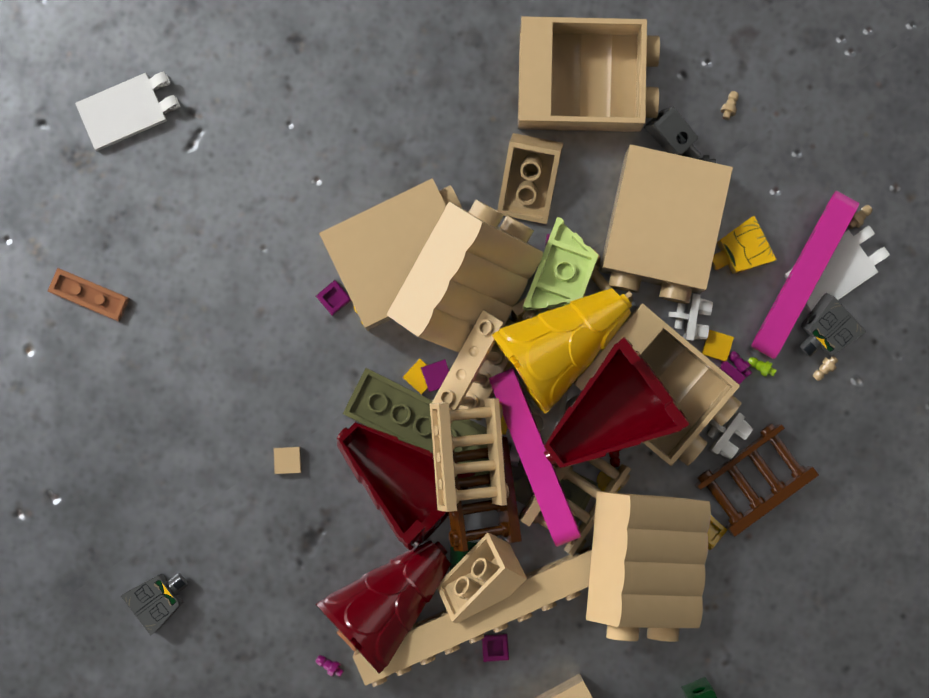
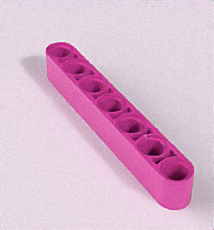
[751,191,860,359]
[489,368,581,547]

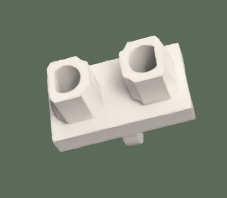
[668,294,713,342]
[707,412,753,459]

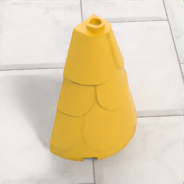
[492,288,632,414]

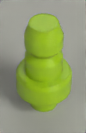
[748,357,777,377]

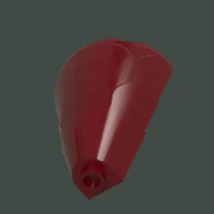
[544,337,690,468]
[337,422,475,550]
[316,541,451,674]

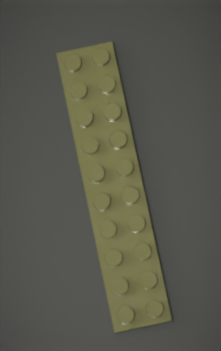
[343,368,598,525]

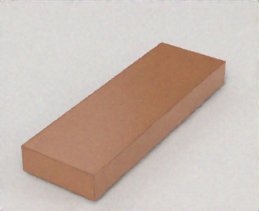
[48,268,130,322]

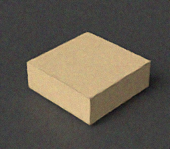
[274,447,301,474]

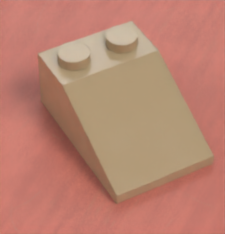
[497,133,563,224]
[437,532,527,624]

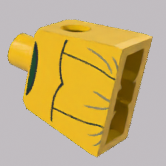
[712,215,777,274]

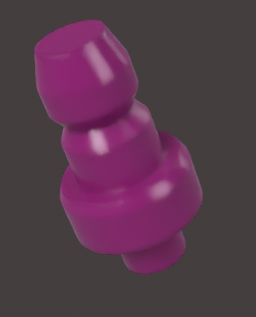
[728,351,752,378]
[315,655,344,677]

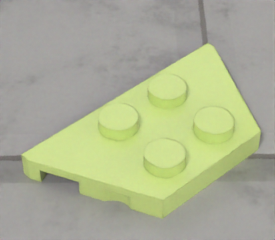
[523,217,598,311]

